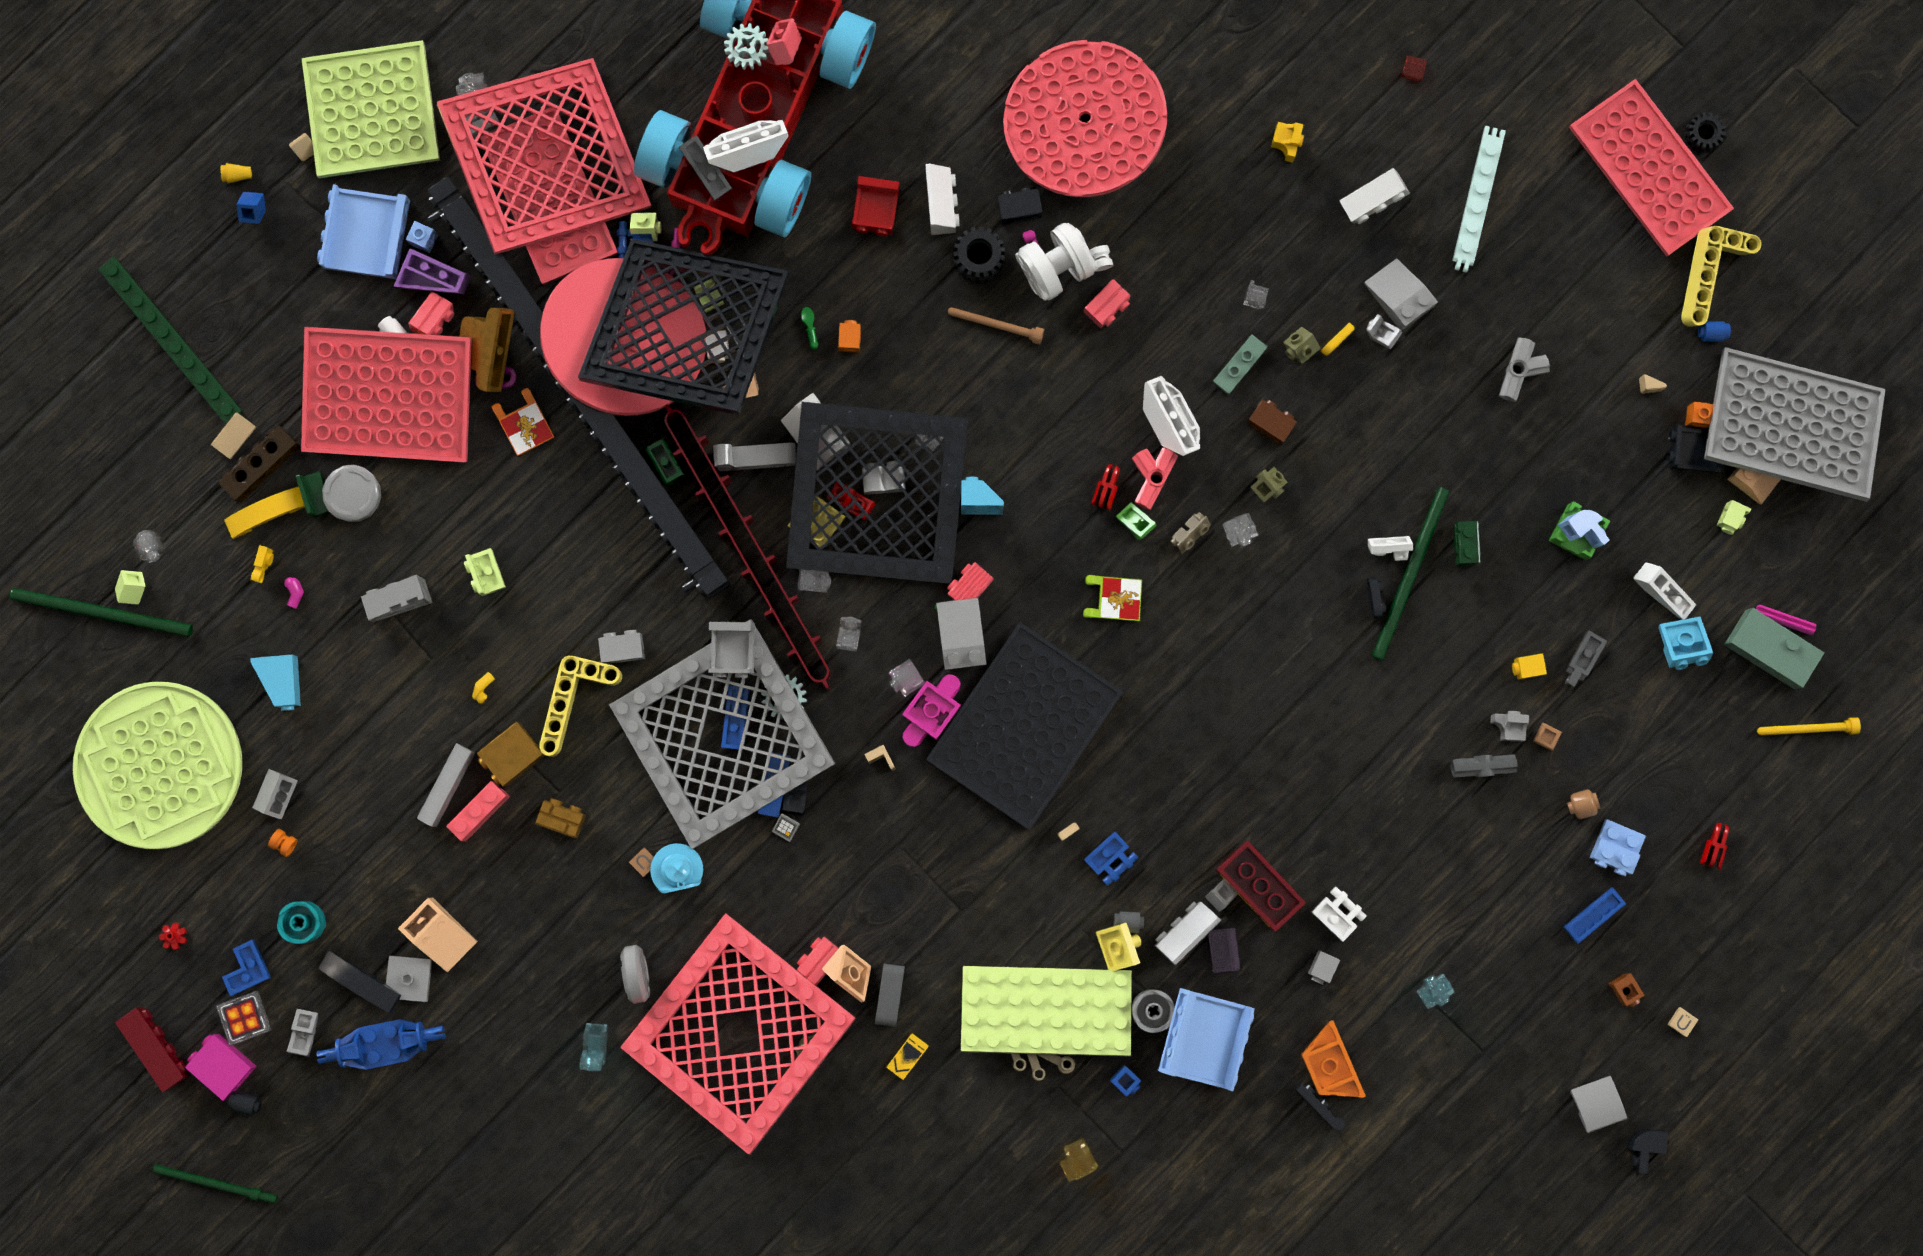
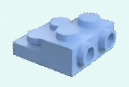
[1590,819,1646,877]

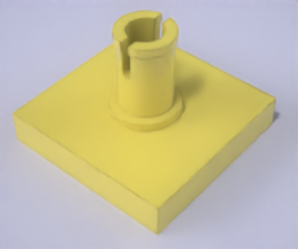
[1096,923,1141,971]

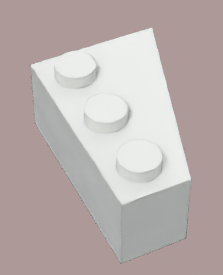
[1340,168,1410,224]

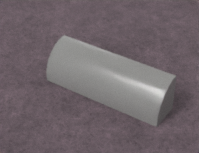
[417,743,475,827]

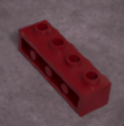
[115,1007,190,1093]

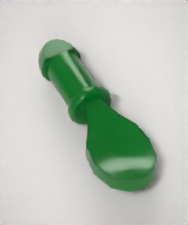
[801,307,819,350]

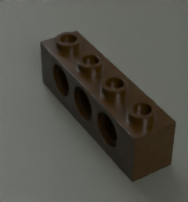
[218,426,301,503]

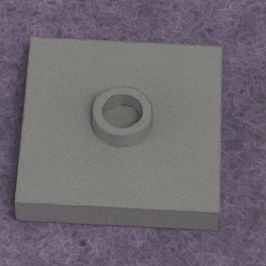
[386,956,432,1002]

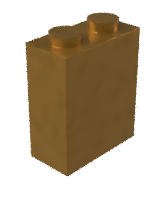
[477,722,545,787]

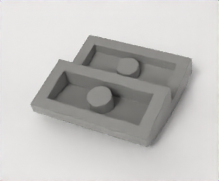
[1570,1076,1627,1133]

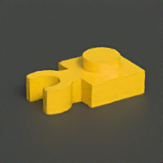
[250,545,274,583]

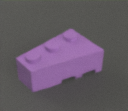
[394,249,472,295]

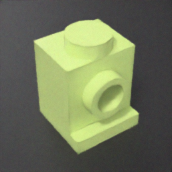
[1717,500,1751,535]

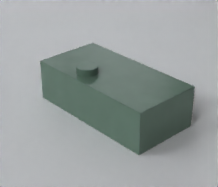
[1724,608,1824,690]

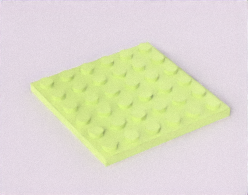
[302,40,440,178]

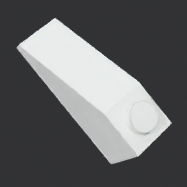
[1633,562,1696,620]

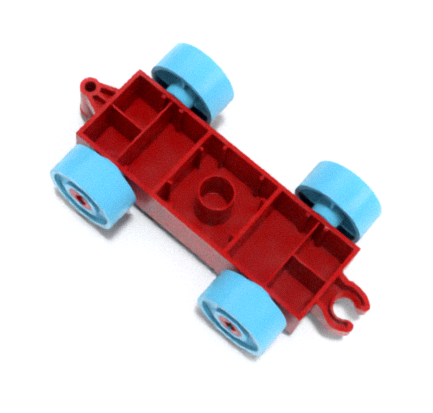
[634,0,876,255]

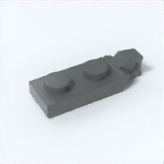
[1564,631,1607,688]

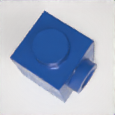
[236,192,266,224]
[1110,1065,1141,1096]

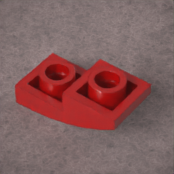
[827,482,875,521]

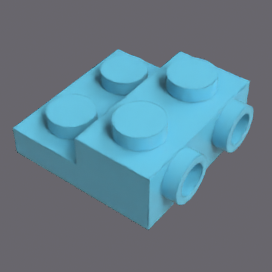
[1658,617,1713,670]

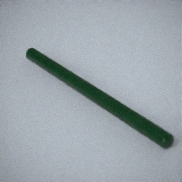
[1372,487,1450,661]
[9,588,193,637]

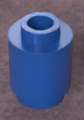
[1698,321,1731,342]

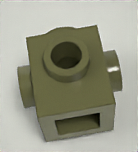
[1283,327,1321,364]
[1251,467,1288,502]

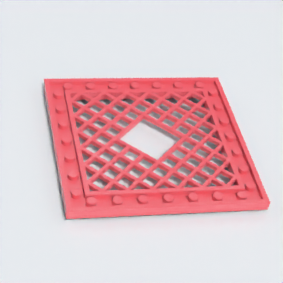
[437,58,651,255]
[620,913,856,1155]

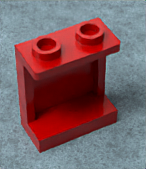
[852,176,900,236]

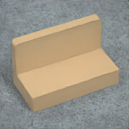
[865,745,896,771]

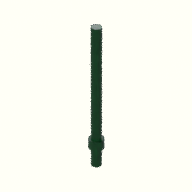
[153,1164,278,1204]

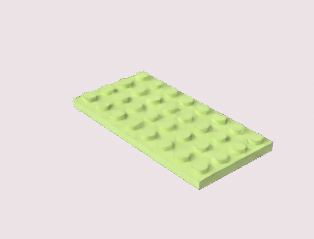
[961,966,1132,1056]

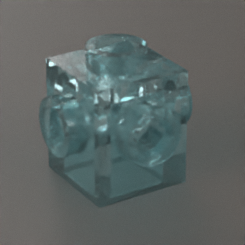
[1417,974,1455,1009]

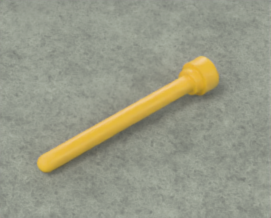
[1757,717,1861,735]

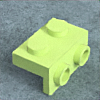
[464,548,506,596]

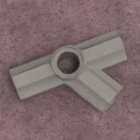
[1499,338,1550,402]

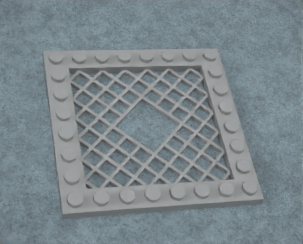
[609,619,835,849]

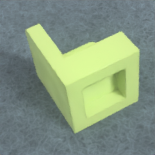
[115,570,145,604]

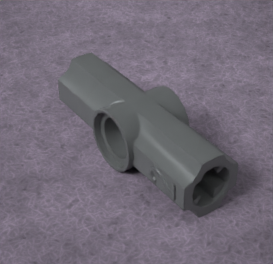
[1451,755,1518,778]

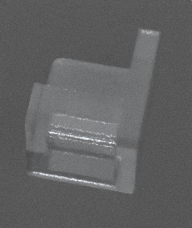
[1243,280,1269,310]

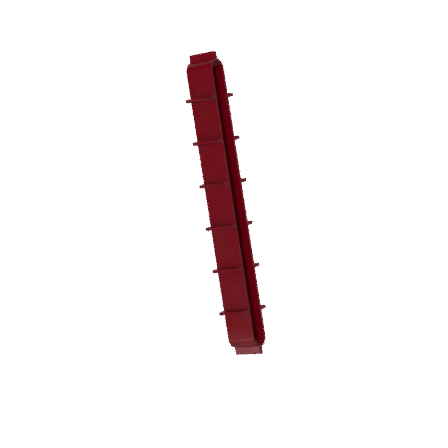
[665,404,831,691]

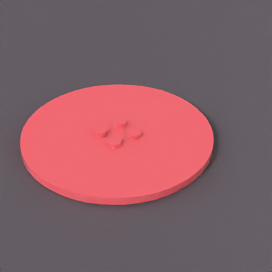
[540,258,706,416]

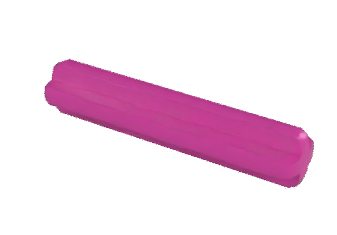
[1756,605,1816,635]

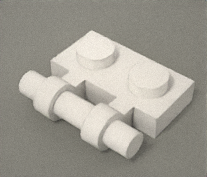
[1311,887,1367,942]

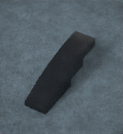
[318,950,401,1013]

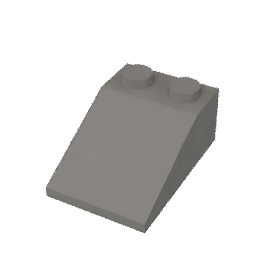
[1364,258,1438,331]
[936,598,986,670]

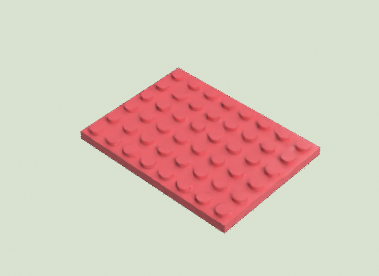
[301,327,472,462]

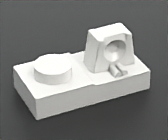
[1368,536,1413,561]

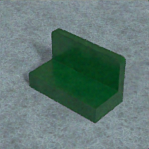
[295,471,330,518]

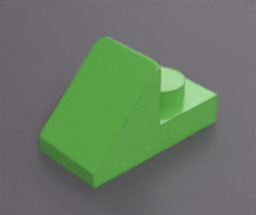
[1116,503,1157,540]

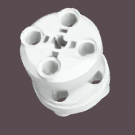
[1015,223,1098,301]

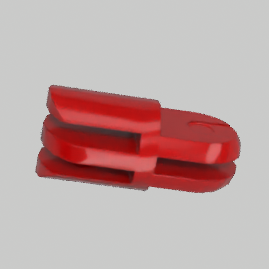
[1091,464,1120,510]
[1700,822,1729,870]

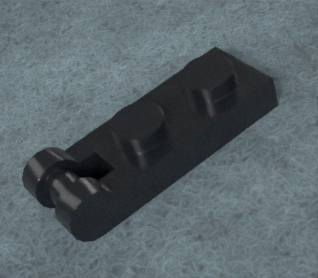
[1294,1083,1345,1130]

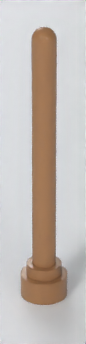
[948,307,1045,345]

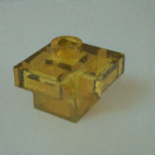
[1059,1138,1098,1182]

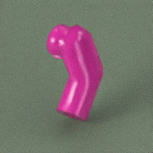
[285,577,304,609]

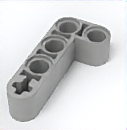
[713,443,796,471]

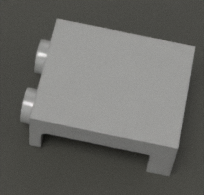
[708,622,755,678]

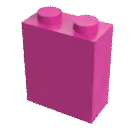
[185,1034,257,1101]

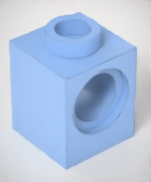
[406,221,438,254]

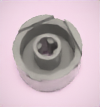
[1131,989,1175,1033]

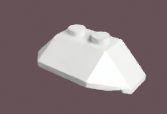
[703,120,788,172]
[1143,376,1200,456]

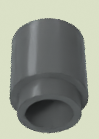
[1114,911,1144,933]

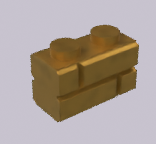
[536,798,586,838]

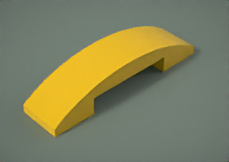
[224,487,305,539]

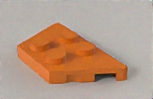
[1301,1020,1366,1098]

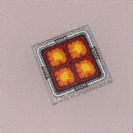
[216,991,272,1046]

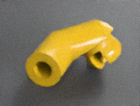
[472,672,495,704]

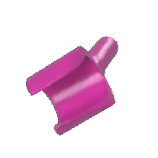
[1022,230,1043,251]

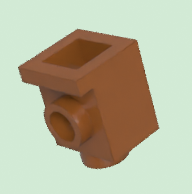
[1608,973,1645,1007]

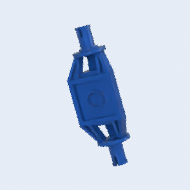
[317,1019,446,1070]

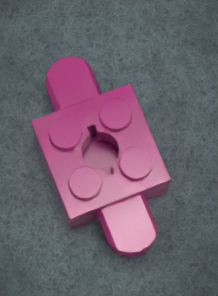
[902,675,961,747]

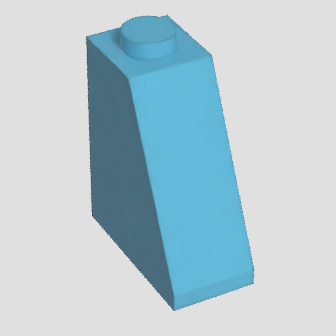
[250,655,301,711]

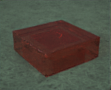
[1401,55,1427,82]

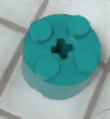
[277,901,326,944]

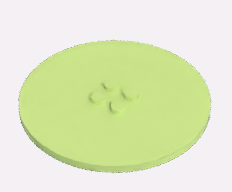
[73,682,242,849]

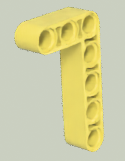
[1681,226,1761,327]
[539,656,622,757]

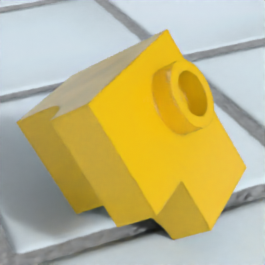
[1271,122,1304,162]

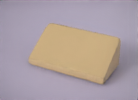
[211,412,256,459]

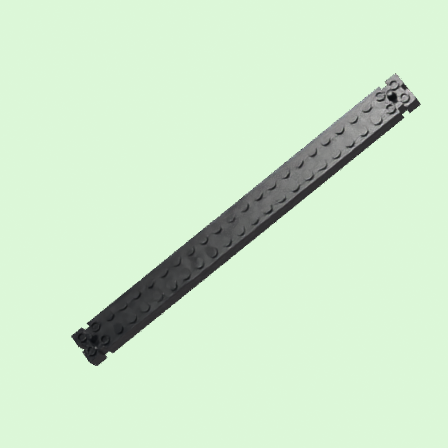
[427,176,731,599]

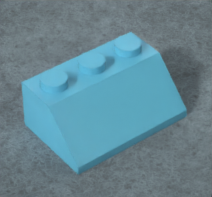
[961,477,1004,515]

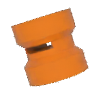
[268,829,298,857]

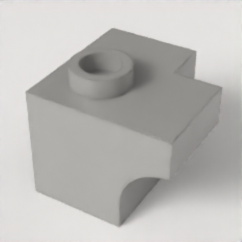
[1491,711,1529,742]

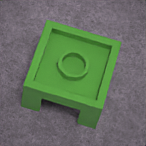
[1549,501,1610,560]

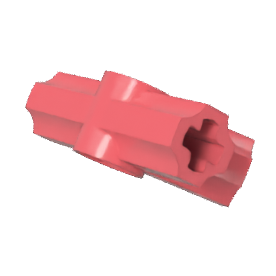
[1132,448,1178,511]

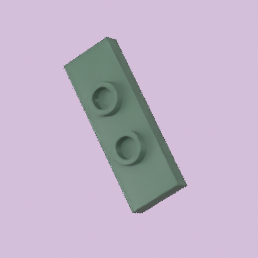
[1213,334,1267,395]

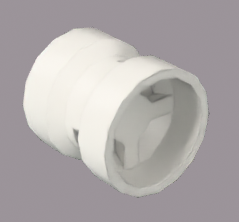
[1090,245,1113,272]

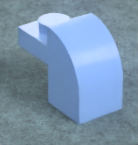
[1558,510,1609,548]

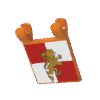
[492,388,554,456]

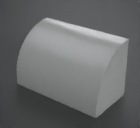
[252,769,298,819]

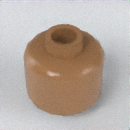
[1567,789,1601,820]

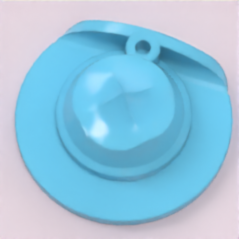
[650,844,703,893]

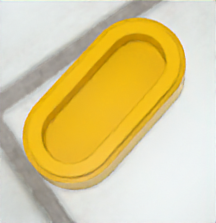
[1321,322,1355,356]

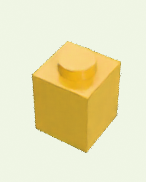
[1512,654,1547,680]

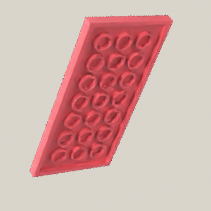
[1569,79,1734,257]
[480,107,618,286]

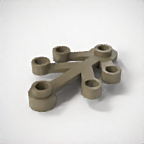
[1011,1053,1075,1081]

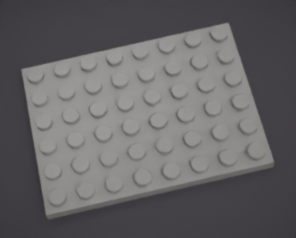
[1704,347,1885,502]

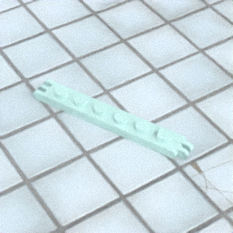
[1453,126,1505,273]

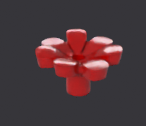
[159,922,187,950]

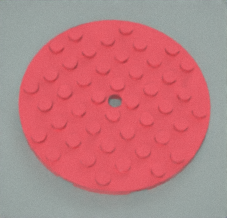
[1003,40,1167,197]

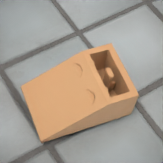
[398,898,478,972]

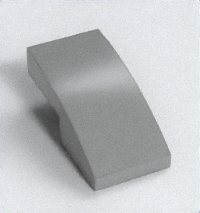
[287,1009,318,1057]

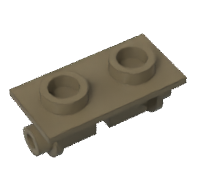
[1170,512,1211,554]

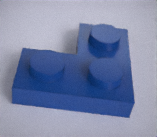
[222,940,271,996]

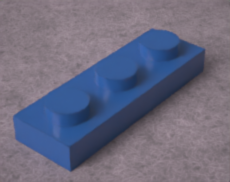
[721,685,750,750]

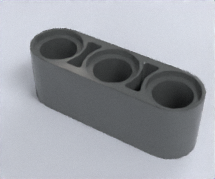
[875,963,905,1027]

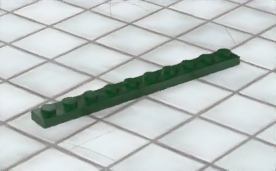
[98,257,244,424]

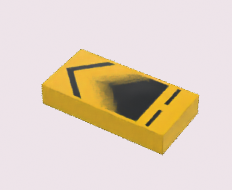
[887,1033,929,1080]

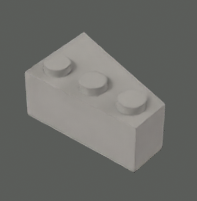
[361,575,432,622]

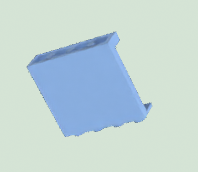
[317,184,410,279]
[1158,988,1255,1091]

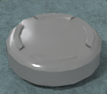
[322,465,381,522]
[621,945,650,1004]

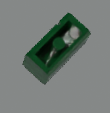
[645,439,686,488]
[1453,521,1481,566]

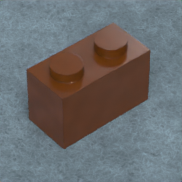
[1247,399,1297,446]

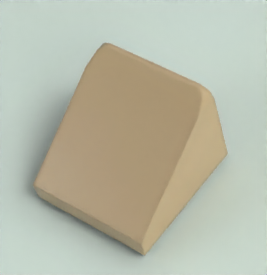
[289,133,314,161]
[1639,375,1667,394]

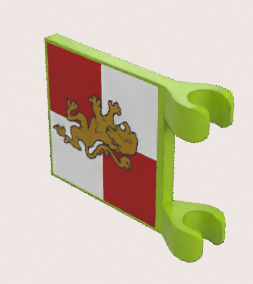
[1083,575,1142,621]

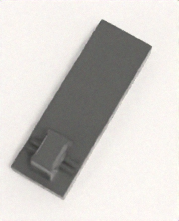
[679,135,732,200]

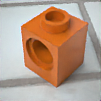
[838,320,861,352]
[1685,402,1714,429]

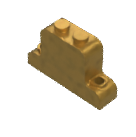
[459,308,515,392]

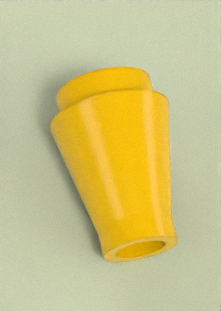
[221,163,252,184]

